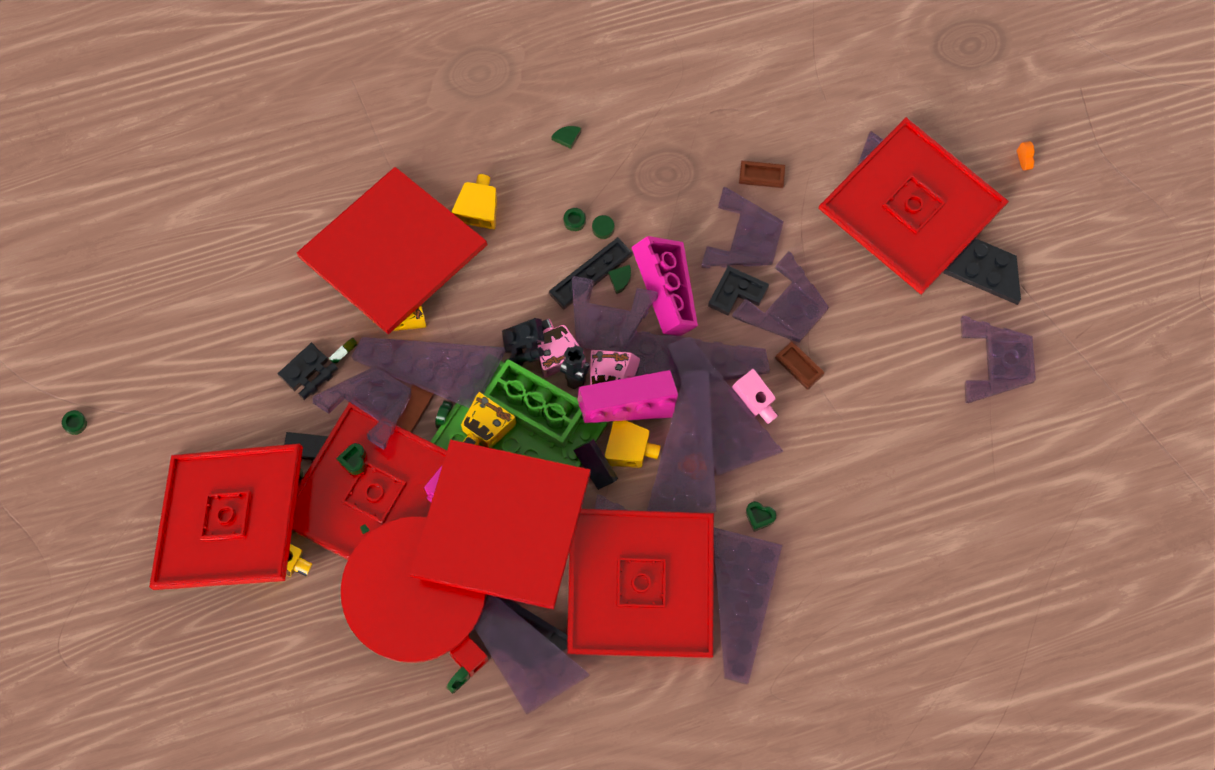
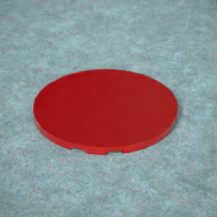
[341,517,487,663]

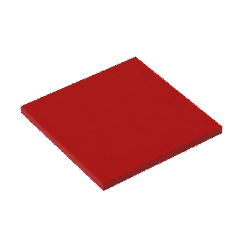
[818,117,1009,295]
[296,167,488,335]
[292,402,447,560]
[410,439,591,609]
[149,443,303,590]
[567,509,714,658]

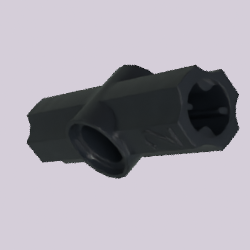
[560,345,591,389]

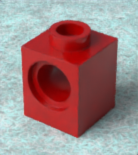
[449,636,489,677]

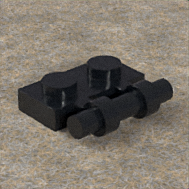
[502,318,544,366]
[277,342,338,400]

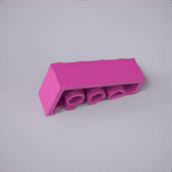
[631,236,698,336]
[577,370,678,423]

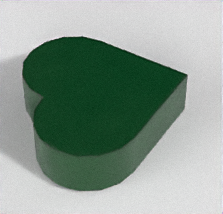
[435,400,453,428]
[336,443,366,475]
[746,501,776,532]

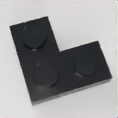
[708,266,769,316]

